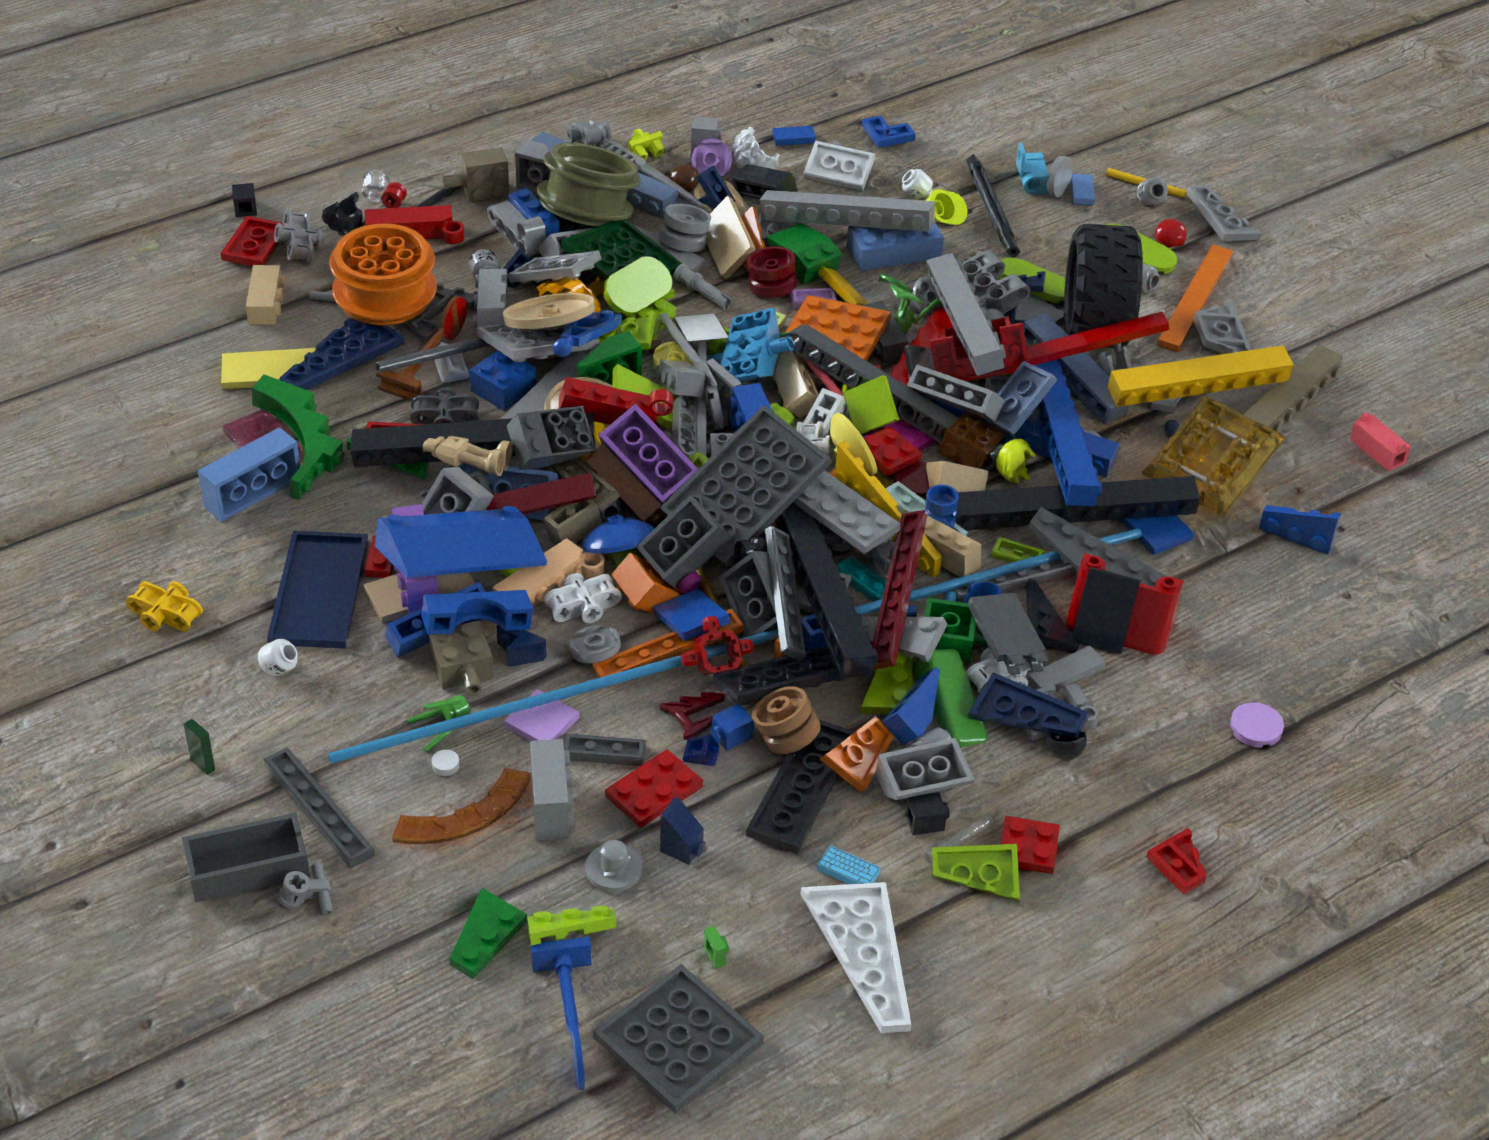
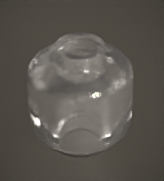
[361,170,390,202]

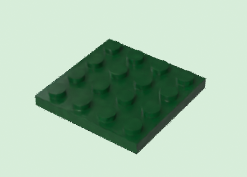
[561,219,683,281]

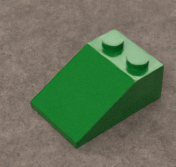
[766,223,842,285]
[577,331,642,385]

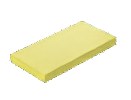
[221,348,315,389]

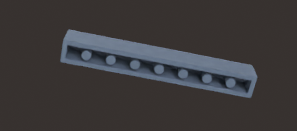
[531,132,678,219]

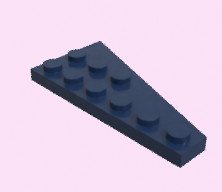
[279,318,404,390]

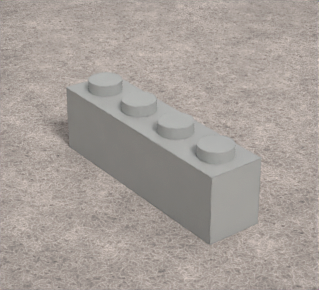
[907,365,1005,422]

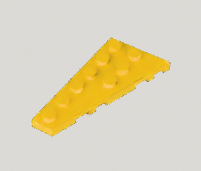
[835,440,942,578]

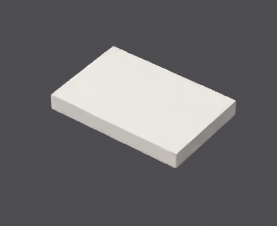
[803,141,875,191]

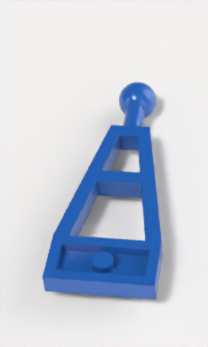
[553,310,622,357]

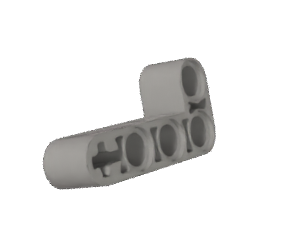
[487,200,546,257]

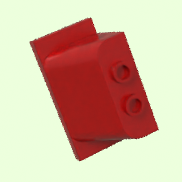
[930,316,1030,382]

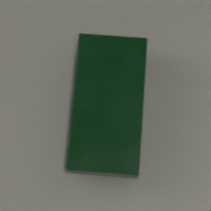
[184,719,215,775]

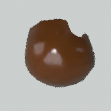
[668,163,699,192]

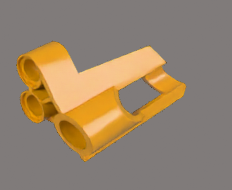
[537,276,605,312]

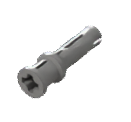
[673,263,733,310]

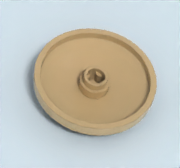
[503,293,595,330]

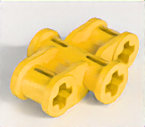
[125,581,203,632]

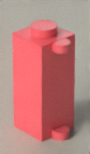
[1350,412,1411,472]

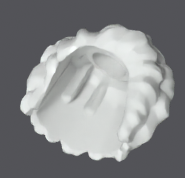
[731,127,780,170]

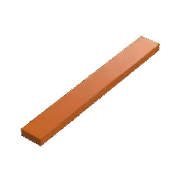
[1157,245,1233,352]

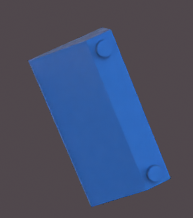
[375,506,547,578]

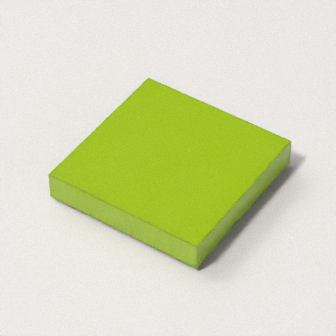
[843,375,899,436]

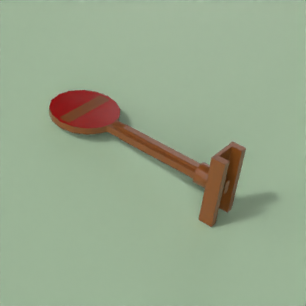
[376,296,467,401]

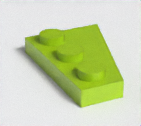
[598,310,656,350]
[860,652,913,714]

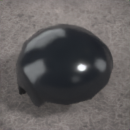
[1046,731,1087,760]

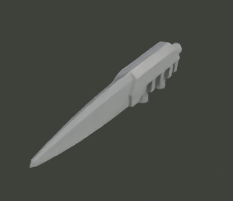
[596,141,707,211]

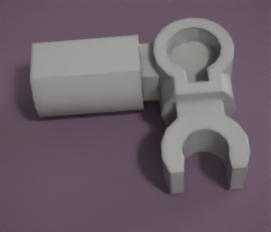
[1062,683,1099,731]

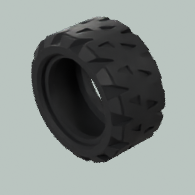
[1064,224,1143,348]

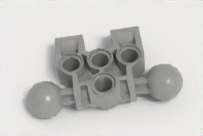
[928,250,1031,320]

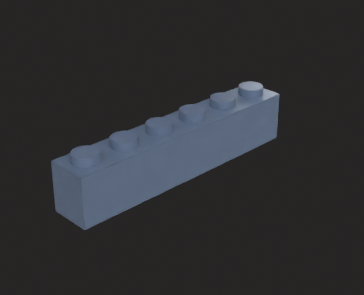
[1023,312,1129,425]

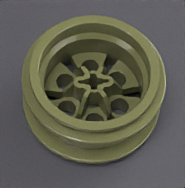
[537,143,641,226]

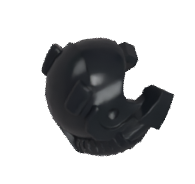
[321,192,365,236]

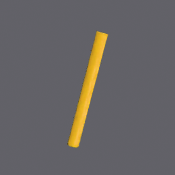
[1106,168,1187,199]

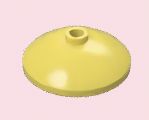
[830,412,877,476]

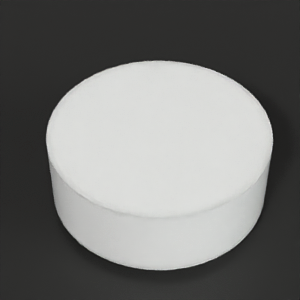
[432,750,459,776]

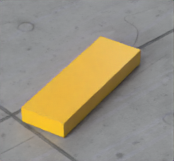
[818,267,869,305]

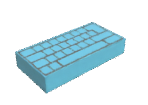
[817,845,881,884]

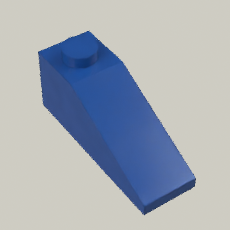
[882,667,940,746]

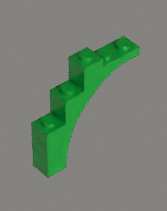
[252,374,345,500]

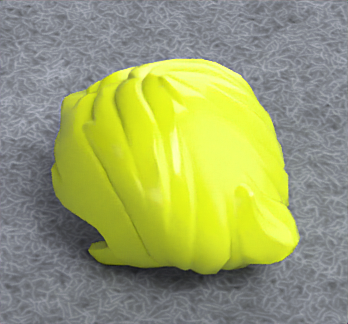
[996,439,1036,483]

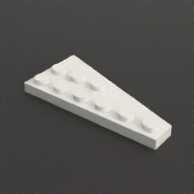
[800,882,911,1033]

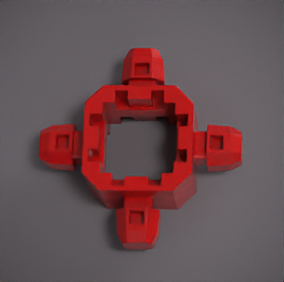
[680,616,754,690]

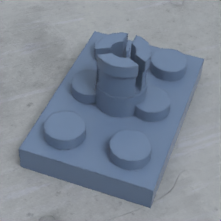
[982,361,1057,435]

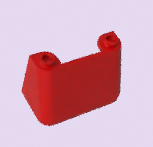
[1066,553,1184,655]

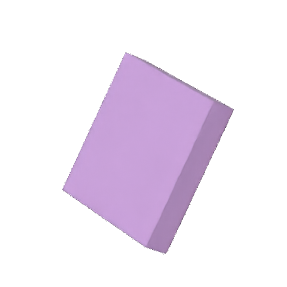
[504,689,579,741]

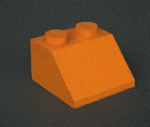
[611,552,682,613]

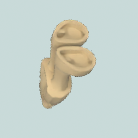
[423,436,513,476]

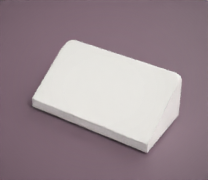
[434,342,470,382]

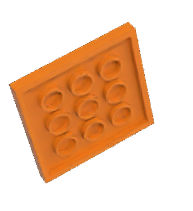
[778,295,891,368]

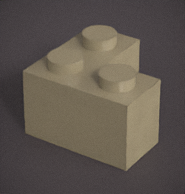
[543,499,602,545]

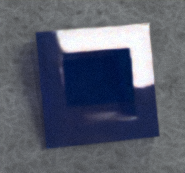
[682,734,719,766]

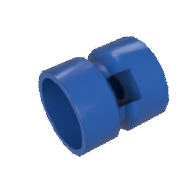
[925,484,959,528]

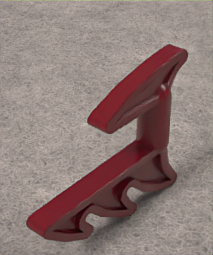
[660,692,725,740]

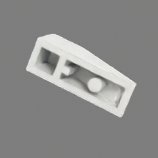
[803,388,848,438]

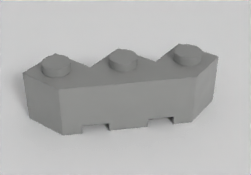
[473,269,507,328]

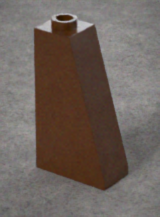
[584,444,668,528]

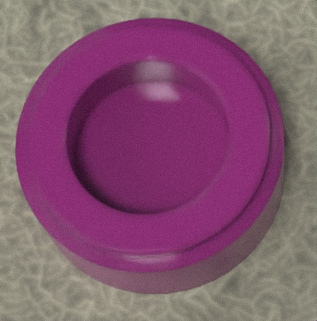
[677,572,702,595]

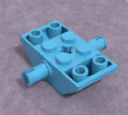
[706,308,794,383]

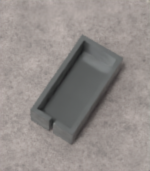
[182,813,310,903]

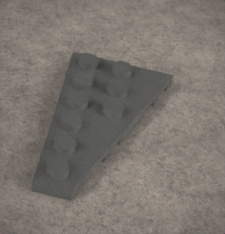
[1028,507,1166,587]

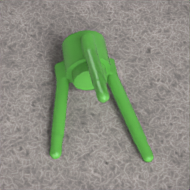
[407,696,470,752]

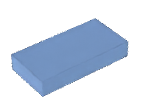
[1071,174,1095,205]

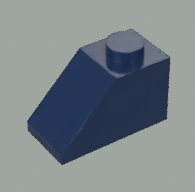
[660,797,706,865]

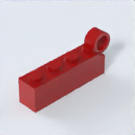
[364,205,465,244]
[558,377,673,425]

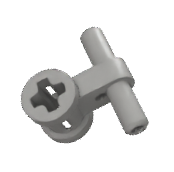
[278,862,333,915]

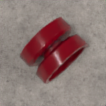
[747,246,797,298]

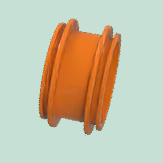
[329,224,437,325]

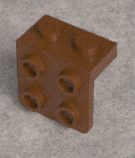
[938,412,1006,469]

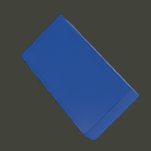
[772,126,816,146]

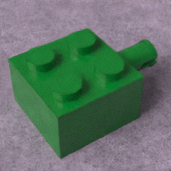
[924,598,988,663]

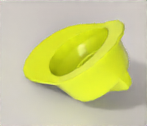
[926,189,968,225]

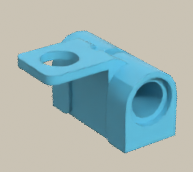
[1016,143,1050,194]

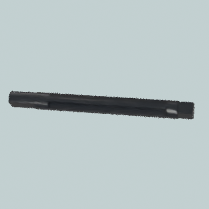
[966,154,1021,258]

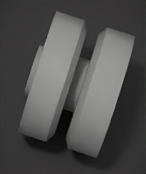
[659,204,712,252]

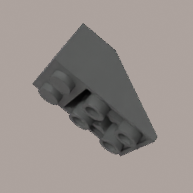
[507,406,596,470]

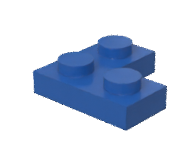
[862,115,916,148]

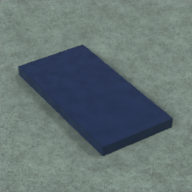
[267,531,368,649]

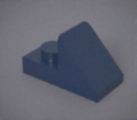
[696,165,736,209]
[496,625,547,666]

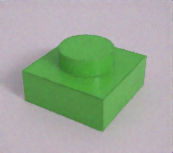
[704,926,729,969]

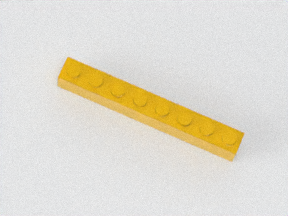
[1107,345,1294,407]

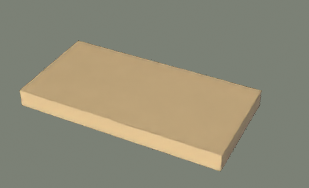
[706,196,756,280]
[363,572,475,623]

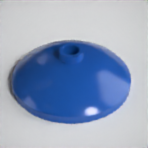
[582,515,655,554]

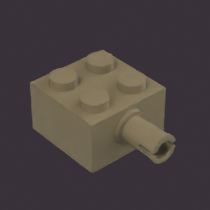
[443,147,510,203]
[428,620,494,696]

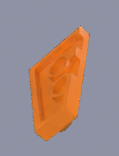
[820,716,894,793]

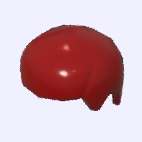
[1154,219,1187,248]

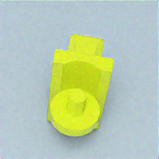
[628,129,665,160]

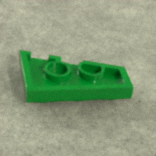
[449,888,527,979]

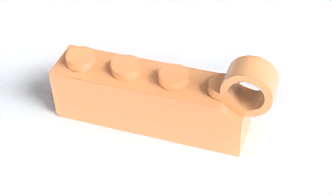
[492,538,605,608]

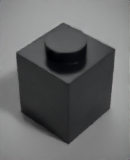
[232,183,257,217]
[905,792,950,836]

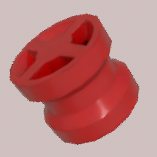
[381,182,407,208]

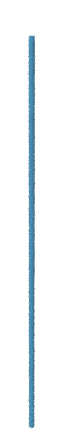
[328,528,1142,764]

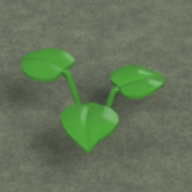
[878,274,943,334]

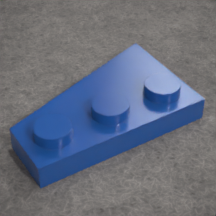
[1259,505,1341,555]

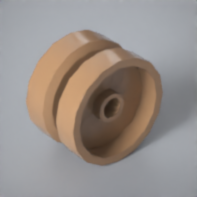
[752,686,821,754]

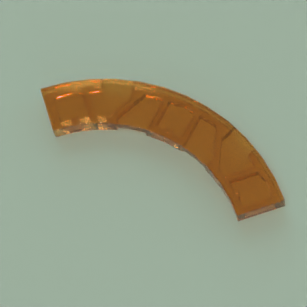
[392,768,531,844]

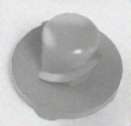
[909,276,945,320]
[586,840,642,895]

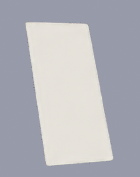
[675,314,728,341]

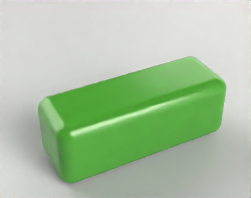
[912,649,988,748]

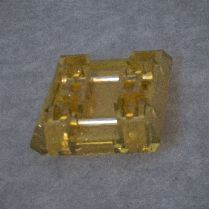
[1142,396,1286,517]

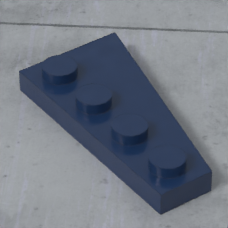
[968,672,1089,738]

